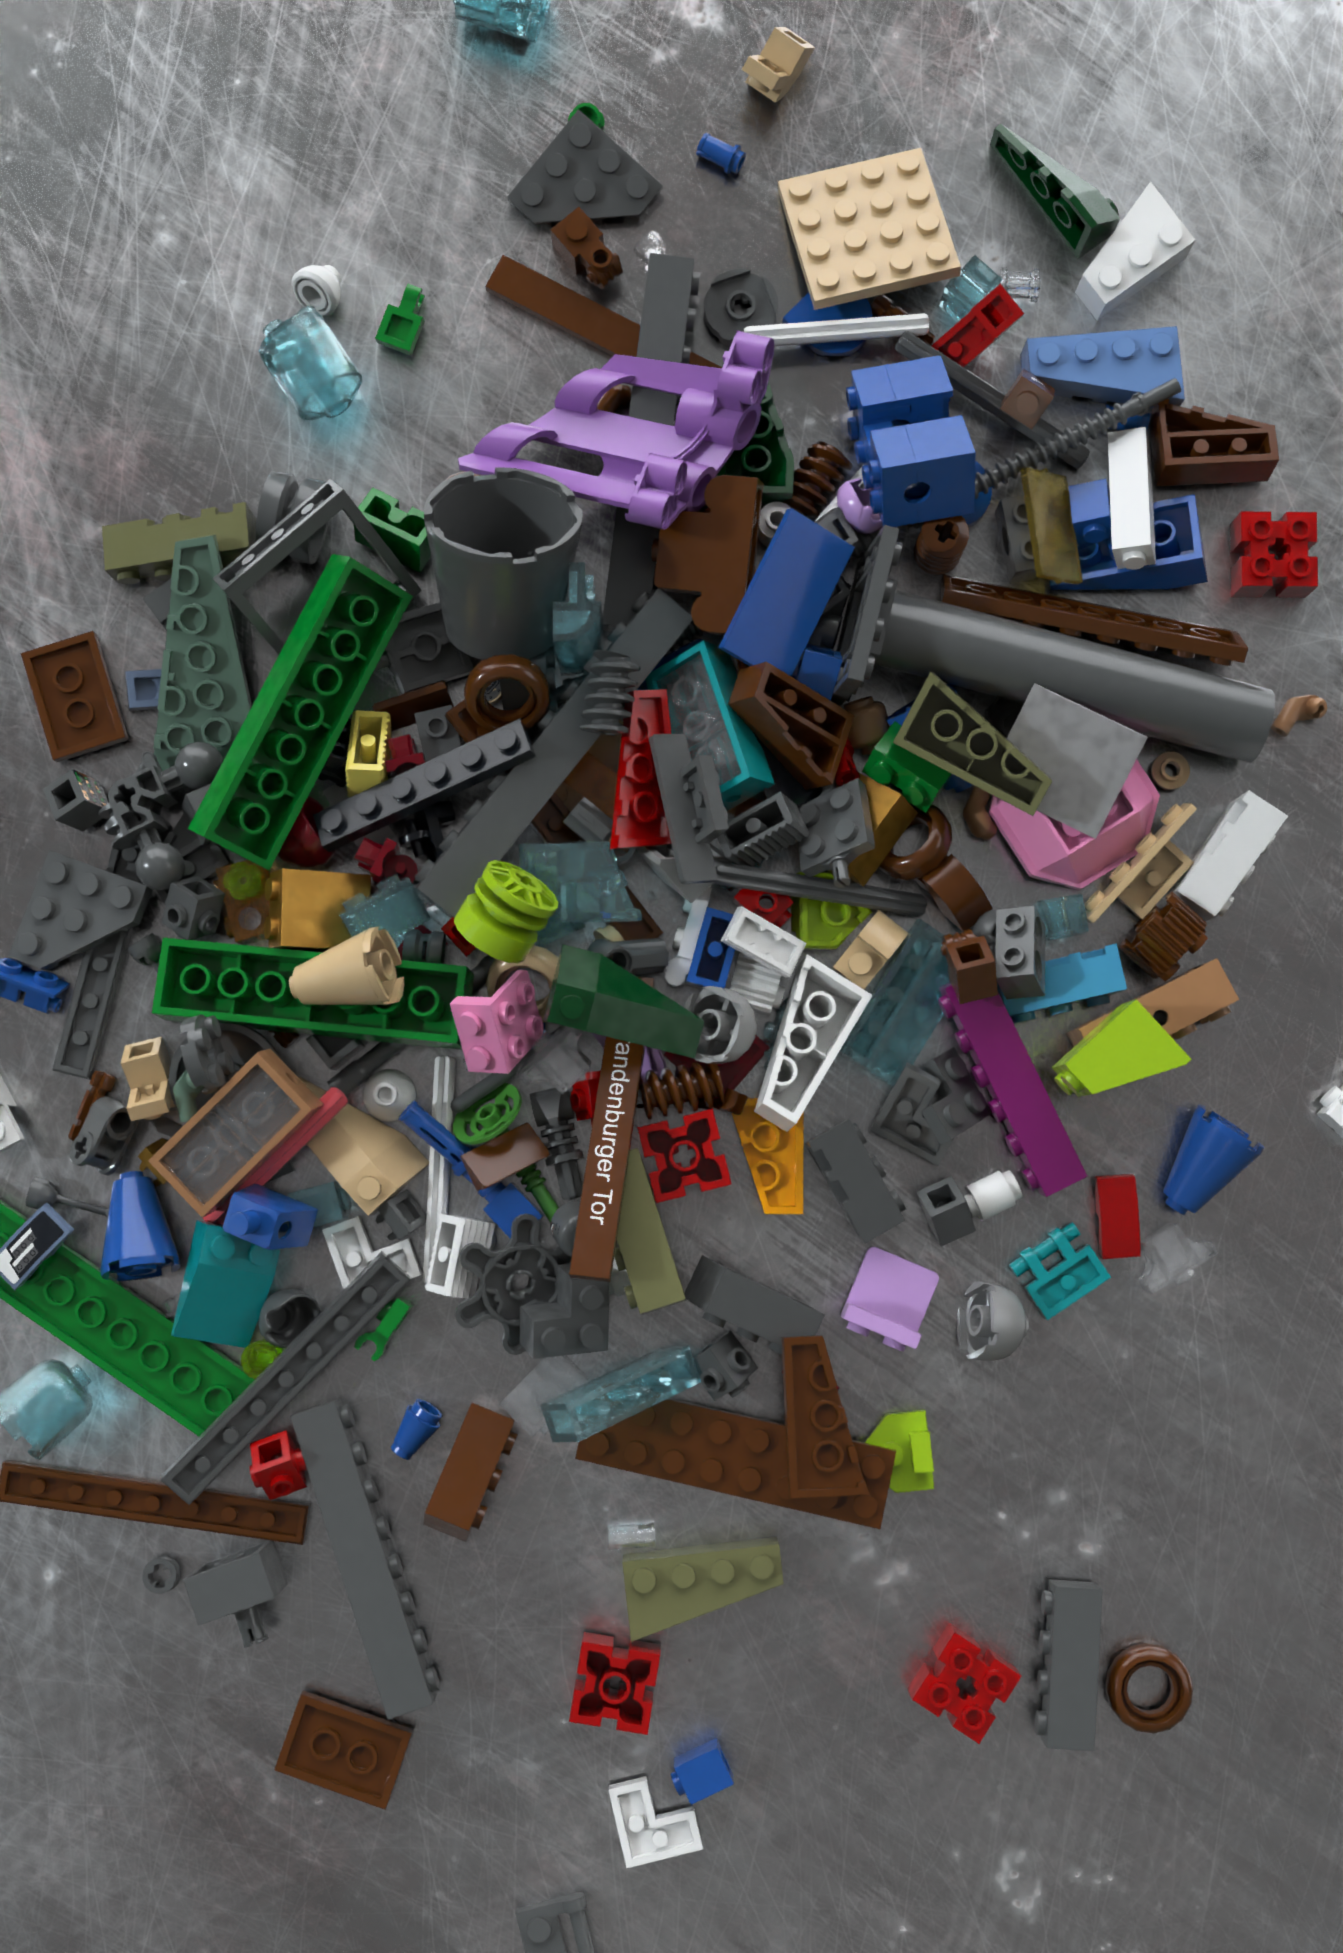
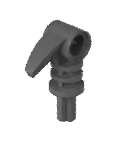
[529,1085,584,1200]

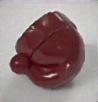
[278,796,336,868]

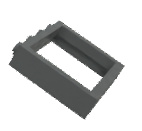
[213,478,422,656]

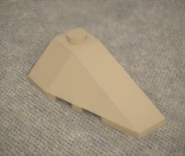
[298,1077,429,1216]

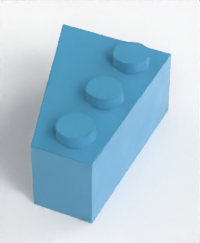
[997,943,1127,1024]

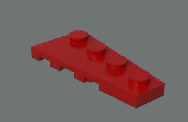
[610,689,672,850]

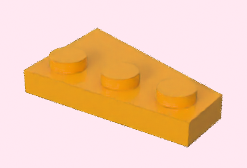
[731,1098,804,1214]

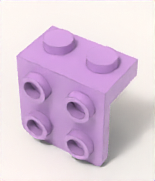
[840,1247,939,1352]

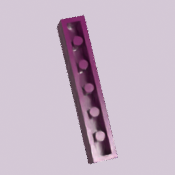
[938,982,1088,1197]

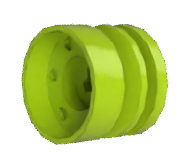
[454,860,559,964]

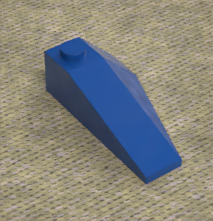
[1049,494,1208,590]

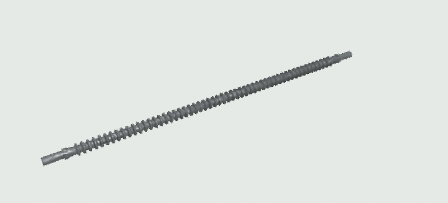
[549,378,1181,704]

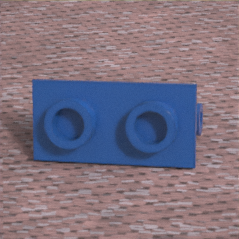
[0,958,70,1014]

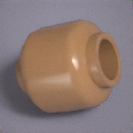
[843,696,890,755]

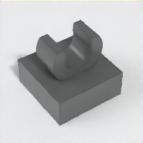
[375,1189,426,1240]

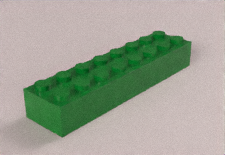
[188,554,413,870]
[152,937,474,1050]

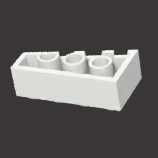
[754,954,872,1132]

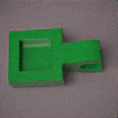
[375,283,425,356]
[354,1296,415,1362]

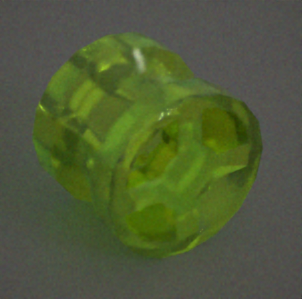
[241,1339,283,1379]

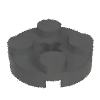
[703,268,778,346]
[180,1014,234,1095]

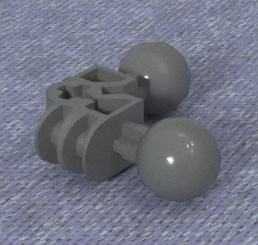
[98,742,223,890]

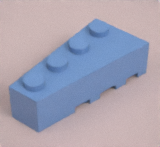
[1020,326,1185,408]

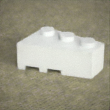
[1075,182,1196,321]
[1170,790,1288,921]

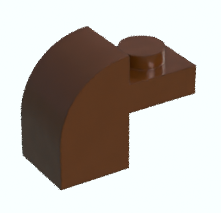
[914,854,993,932]

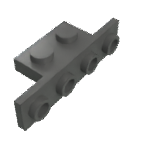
[649,734,729,884]

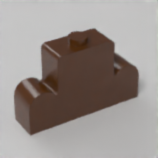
[652,475,764,636]

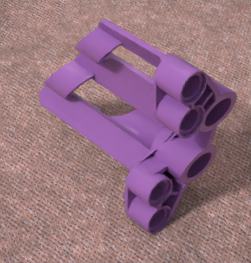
[458,331,774,530]

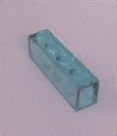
[540,1345,701,1442]

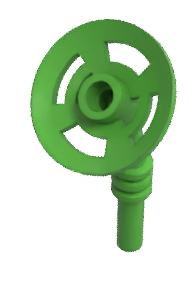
[453,1083,559,1224]

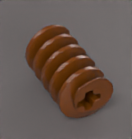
[782,441,853,519]
[914,515,969,576]
[640,1062,724,1119]

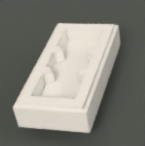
[721,906,807,978]

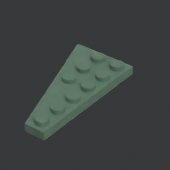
[153,535,252,771]

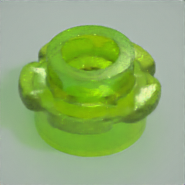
[224,862,262,900]

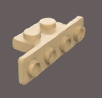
[1081,803,1197,923]

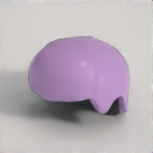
[837,478,883,534]

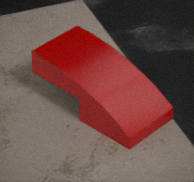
[1095,1174,1141,1259]

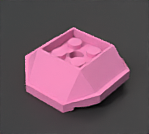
[989,759,1160,890]

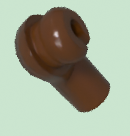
[597,384,632,413]

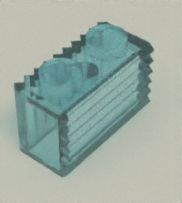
[338,874,431,940]

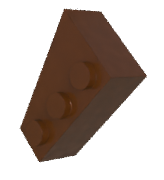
[1149,399,1279,486]
[728,661,855,790]
[423,1403,518,1542]

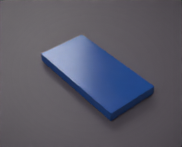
[718,508,855,676]

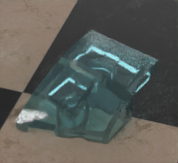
[519,841,642,922]

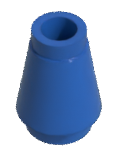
[391,1399,442,1460]

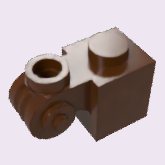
[550,207,623,289]
[941,929,998,1004]

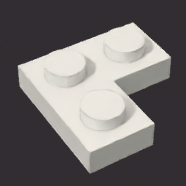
[322,1216,422,1289]
[608,1776,703,1869]

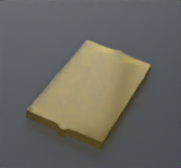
[1020,467,1083,585]

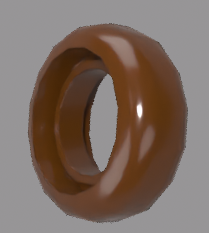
[464,654,550,732]
[879,804,952,880]
[1105,1643,1193,1734]

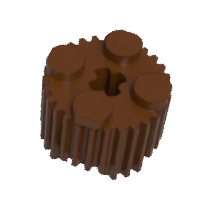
[1119,892,1208,982]

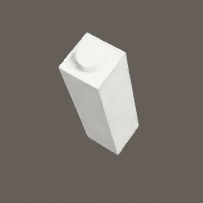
[1108,427,1156,570]

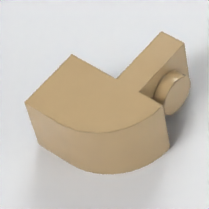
[742,27,815,103]
[832,910,909,989]
[120,1036,176,1122]

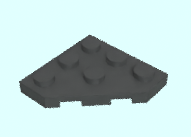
[507,109,663,225]
[8,850,153,971]

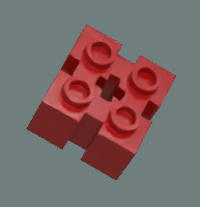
[1230,511,1318,598]
[637,1109,732,1203]
[907,1623,1022,1744]
[569,1632,661,1735]

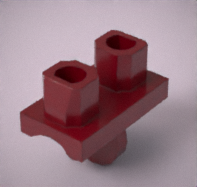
[385,734,426,778]
[354,837,418,890]

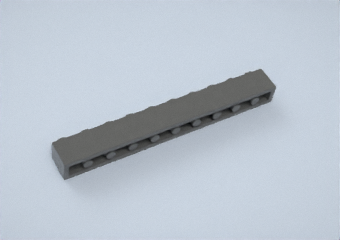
[602,252,701,632]
[414,588,692,918]

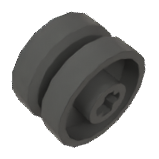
[256,471,328,564]

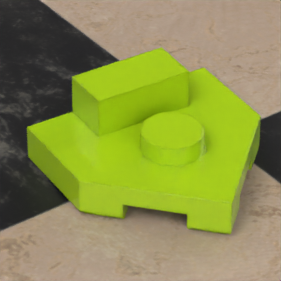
[791,872,872,950]
[864,1409,934,1493]

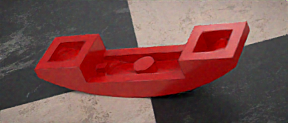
[931,284,1025,368]

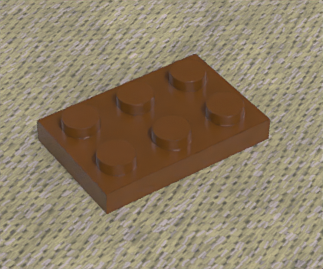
[21,631,129,762]
[274,1691,414,1810]

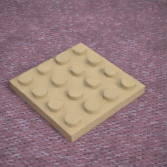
[778,148,961,310]

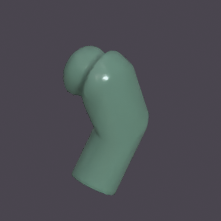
[173,1070,204,1122]

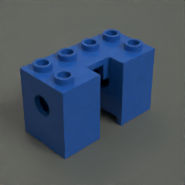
[846,355,976,527]

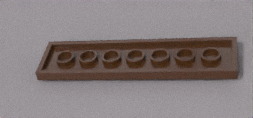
[940,574,1248,666]
[575,1381,896,1529]

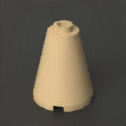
[289,926,404,1005]

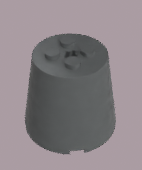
[424,467,583,660]

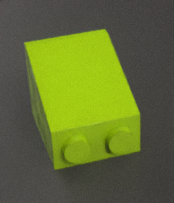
[1051,999,1192,1097]

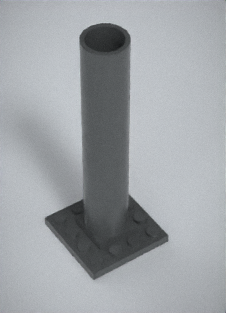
[831,525,1275,763]

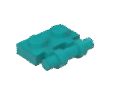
[1009,1222,1111,1320]

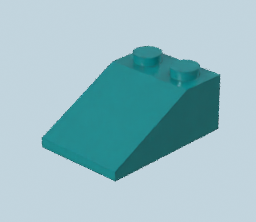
[171,1220,280,1348]

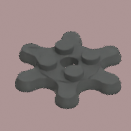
[455,1213,572,1355]

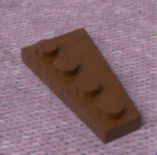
[781,1335,869,1499]

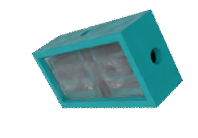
[645,640,775,811]

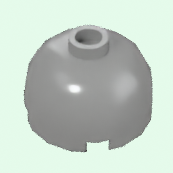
[683,986,757,1064]
[956,1281,1029,1361]

